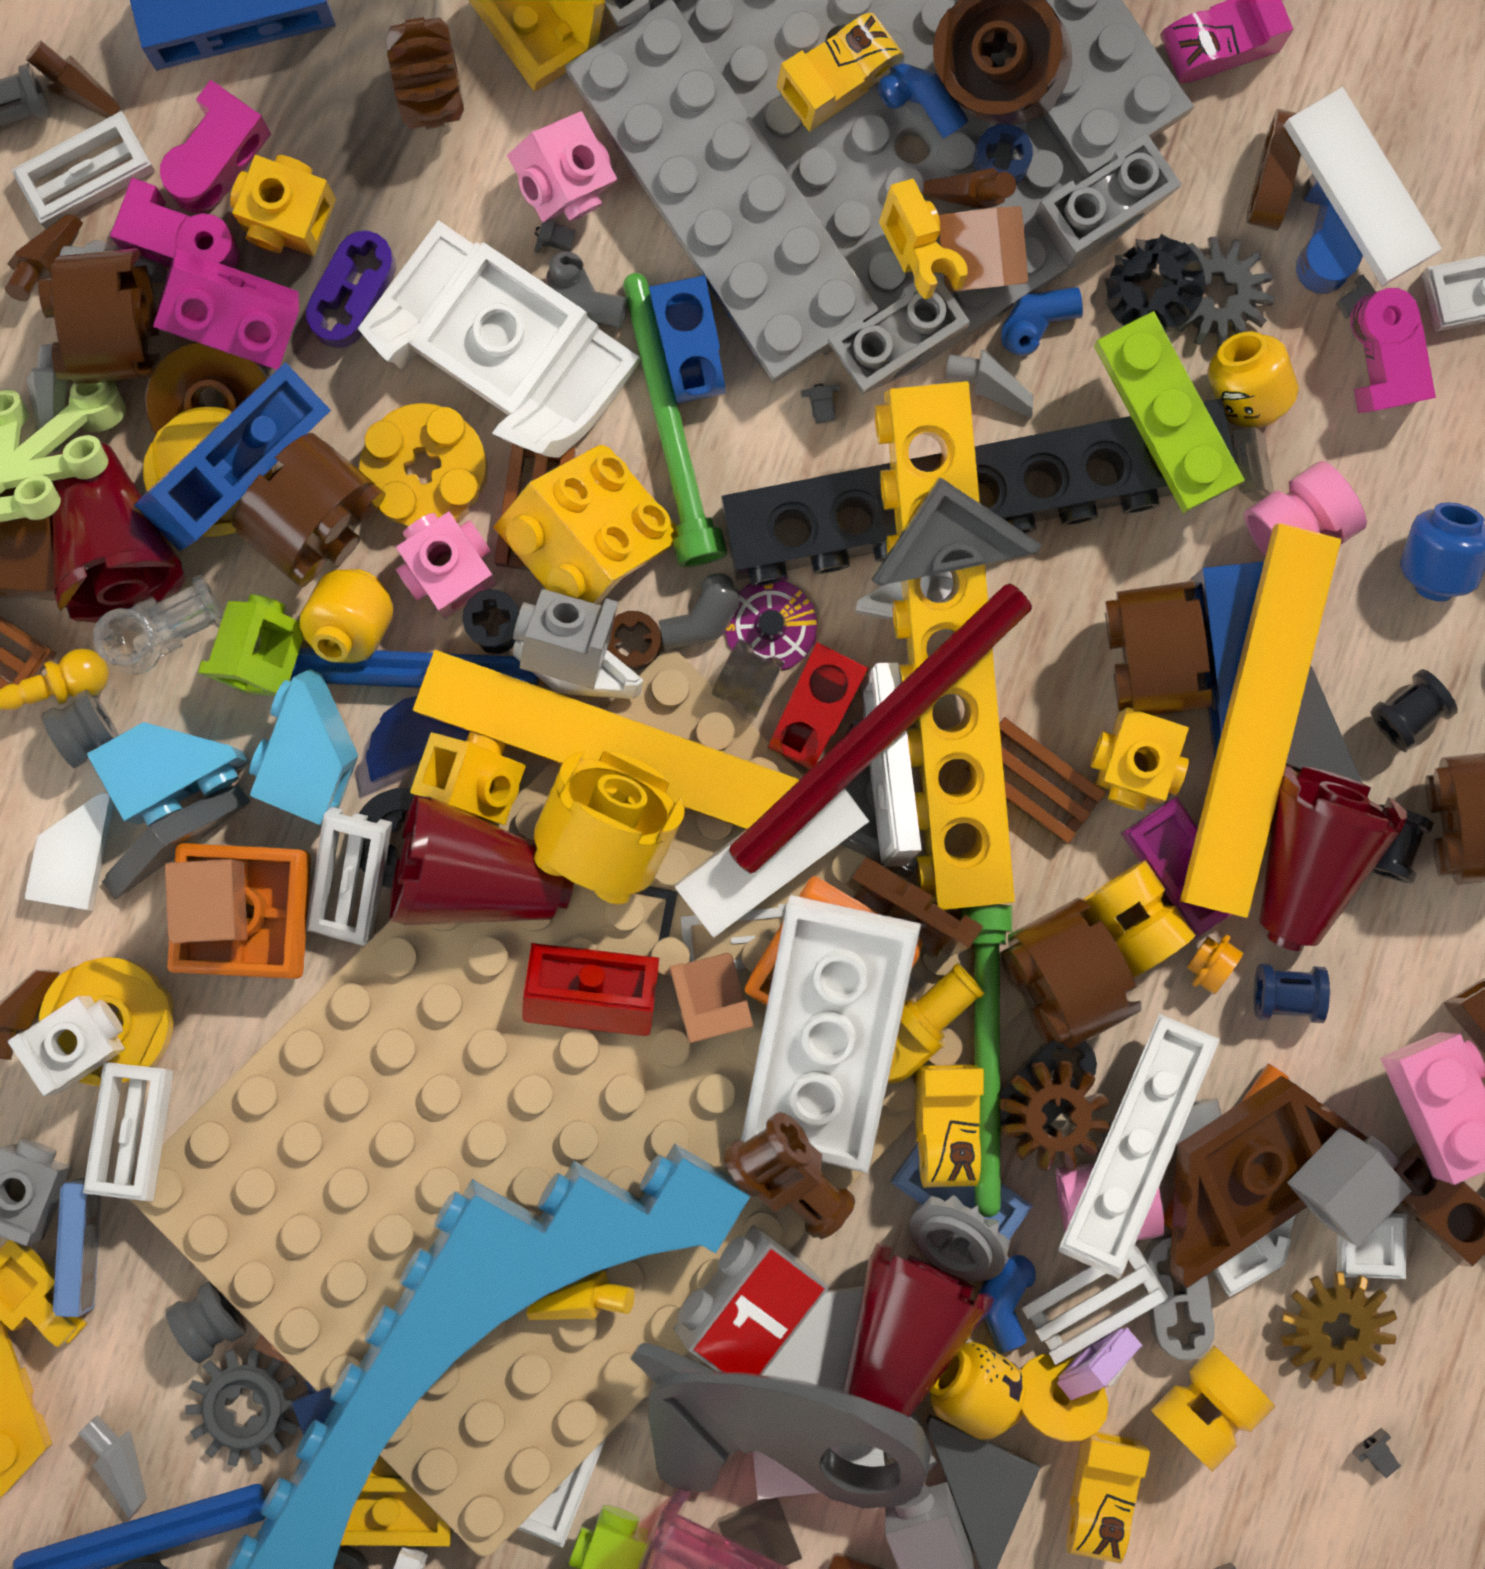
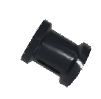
[462,589,520,654]
[1370,669,1458,752]
[1372,804,1434,884]

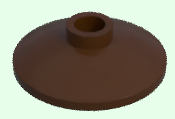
[145,341,268,435]

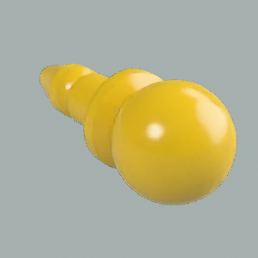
[0,648,109,710]

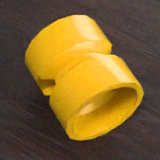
[1081,860,1196,978]
[1151,1345,1276,1472]

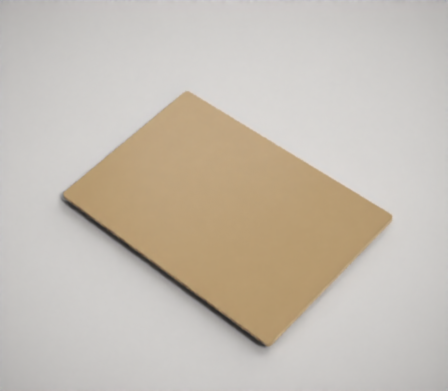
[130,650,1026,1556]

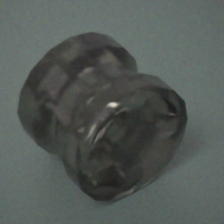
[711,639,785,718]

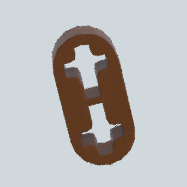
[1246,108,1301,231]

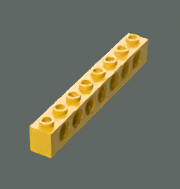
[874,381,1015,910]

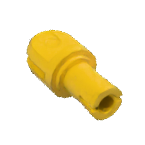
[887,963,985,1084]

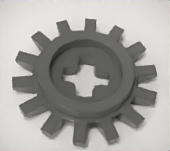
[1161,236,1274,349]
[185,1348,299,1467]

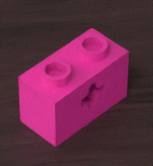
[153,248,299,369]

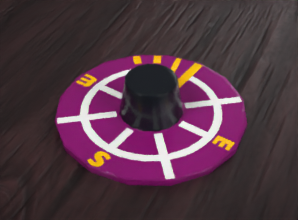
[725,581,818,672]

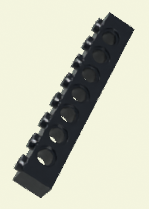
[721,398,1236,586]

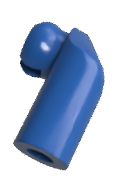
[877,63,969,138]
[1001,287,1083,356]
[978,1254,1036,1353]

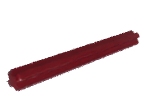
[729,584,1032,874]

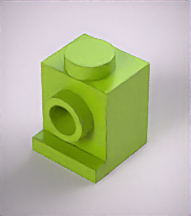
[197,594,304,696]
[568,1505,648,1569]

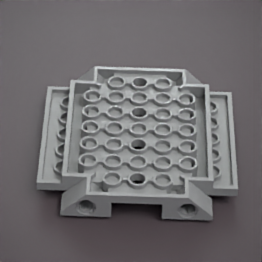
[566,0,1194,394]

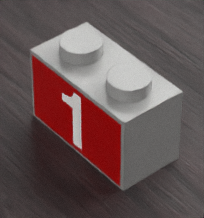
[673,1225,829,1375]

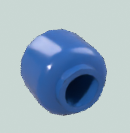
[1400,502,1485,602]

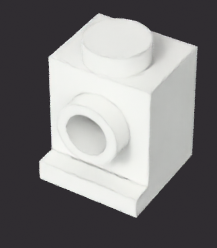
[7,996,126,1096]

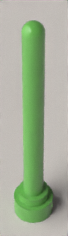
[623,273,727,567]
[961,904,1013,1218]

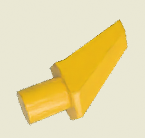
[526,1270,635,1320]

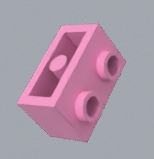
[1380,1032,1485,1185]

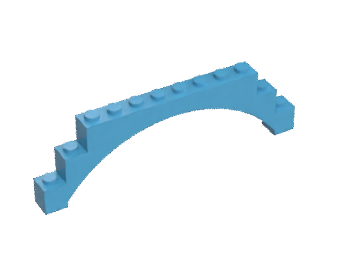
[226,1143,750,1569]

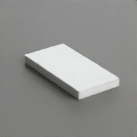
[741,895,921,1173]

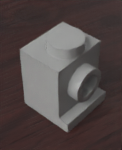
[513,589,618,689]
[0,1139,72,1246]

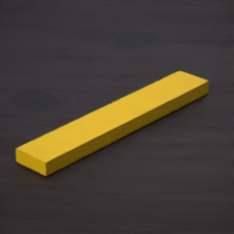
[1180,523,1342,918]
[413,650,799,830]

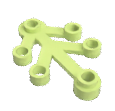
[0,382,126,522]

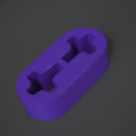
[306,230,396,348]

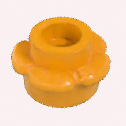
[1186,934,1244,995]

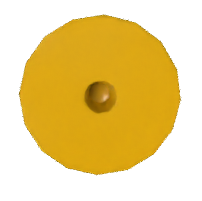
[1021,1354,1109,1442]

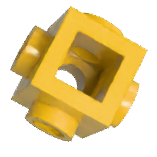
[230,155,336,257]
[1090,707,1189,811]
[410,732,526,825]

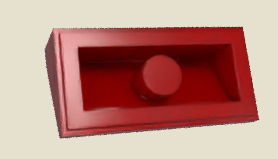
[522,943,659,1036]

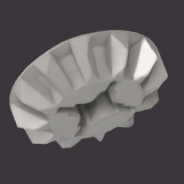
[909,1196,1010,1281]

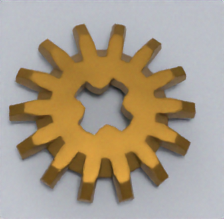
[1281,1271,1397,1386]

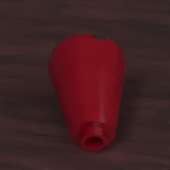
[52,443,186,623]
[1259,766,1407,951]
[389,795,574,925]
[842,1242,995,1418]

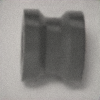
[41,689,119,768]
[165,1281,246,1364]

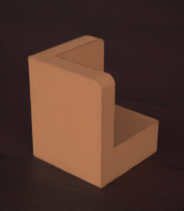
[939,206,1028,292]
[165,859,247,943]
[669,953,753,1043]

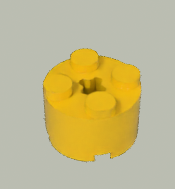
[534,750,685,904]

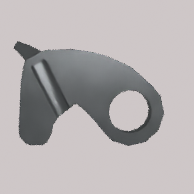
[630,1342,931,1508]

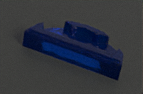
[366,696,469,783]

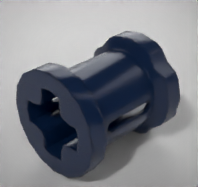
[1253,964,1330,1023]

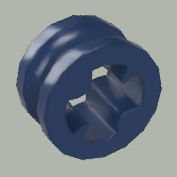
[973,124,1033,185]

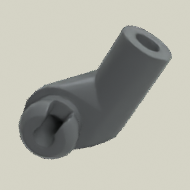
[546,251,627,328]
[658,573,740,651]

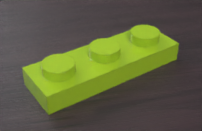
[1093,311,1245,514]

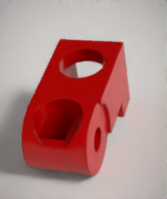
[768,642,868,770]

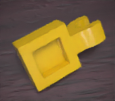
[879,178,968,299]
[0,1240,88,1347]

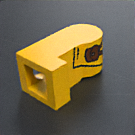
[776,12,904,132]
[915,1064,984,1188]
[1066,1431,1150,1564]

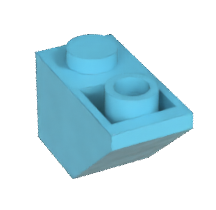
[249,669,359,825]
[87,722,249,827]

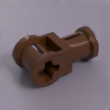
[724,1112,855,1239]

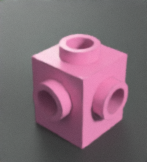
[507,111,618,223]
[396,511,497,619]

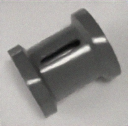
[0,63,50,127]

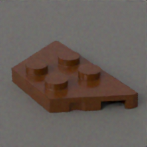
[1170,1076,1368,1288]

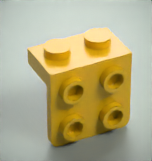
[468,0,605,92]
[493,445,678,604]

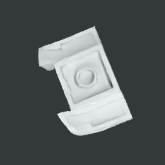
[358,220,641,457]

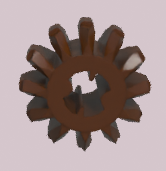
[385,17,464,130]
[998,1060,1110,1171]

